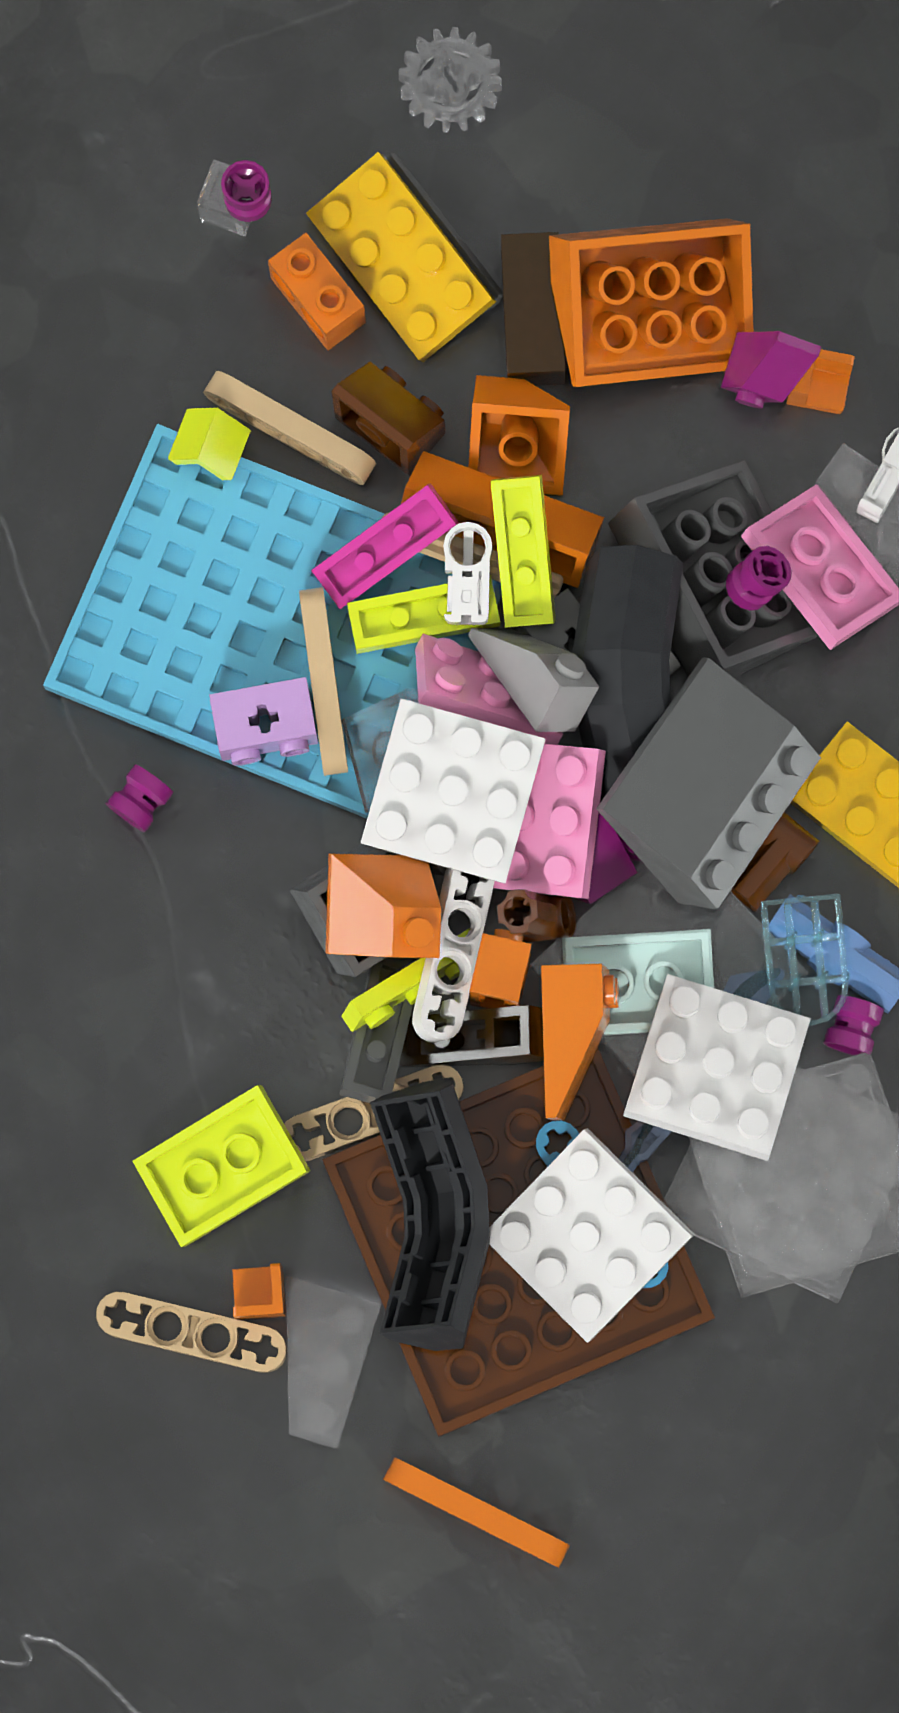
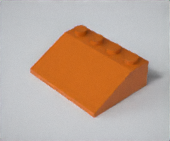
[549,218,754,387]

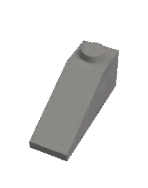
[468,628,599,732]

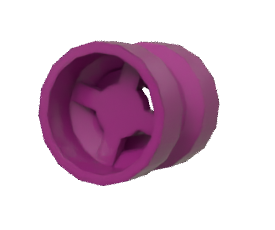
[221,160,272,222]
[726,546,792,611]
[105,764,173,832]
[823,995,884,1058]

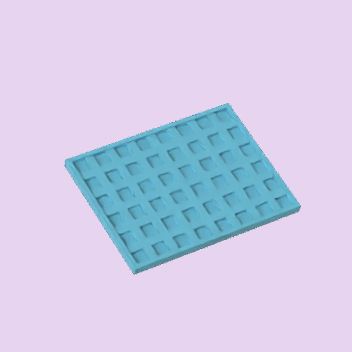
[43,424,502,819]

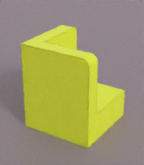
[168,407,251,480]

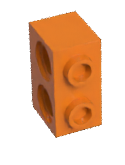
[268,233,366,351]
[469,929,532,1009]

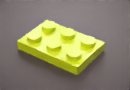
[132,1085,311,1247]

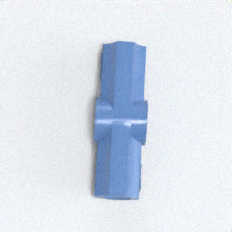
[766,894,899,1014]

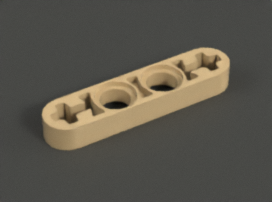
[203,371,376,485]
[299,587,348,776]
[284,1064,464,1161]
[96,1292,287,1373]

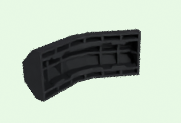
[573,545,683,802]
[370,1077,490,1351]

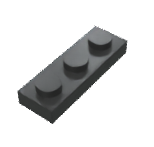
[339,957,413,1103]

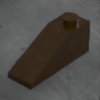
[399,1005,544,1067]

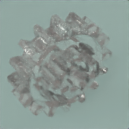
[399,27,502,133]

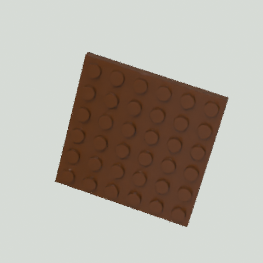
[322,1048,715,1437]

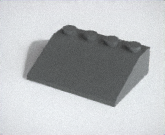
[608,460,819,678]
[596,658,821,910]

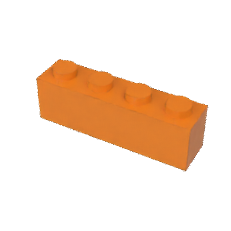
[401,451,605,588]

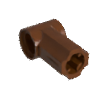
[730,812,820,912]
[497,889,576,943]

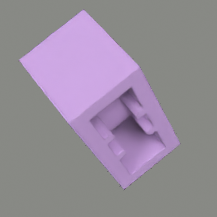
[209,677,319,765]

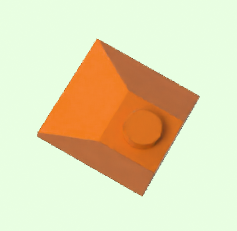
[468,375,570,495]
[325,853,441,958]

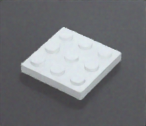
[361,699,545,884]
[623,974,811,1161]
[489,1128,695,1343]

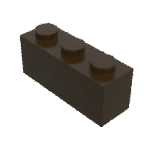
[501,232,569,386]

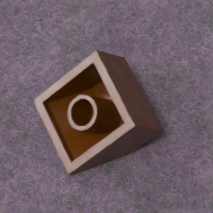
[331,361,445,476]

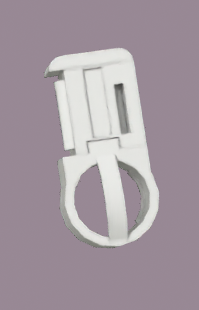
[856,427,899,524]
[443,522,493,625]

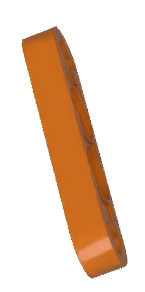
[383,1457,570,1568]

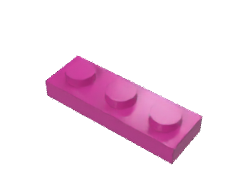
[311,483,459,609]

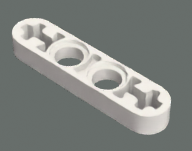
[412,868,495,1043]

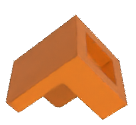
[786,349,855,414]
[232,1263,286,1320]

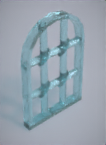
[761,894,850,1026]

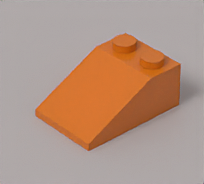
[541,963,619,1121]

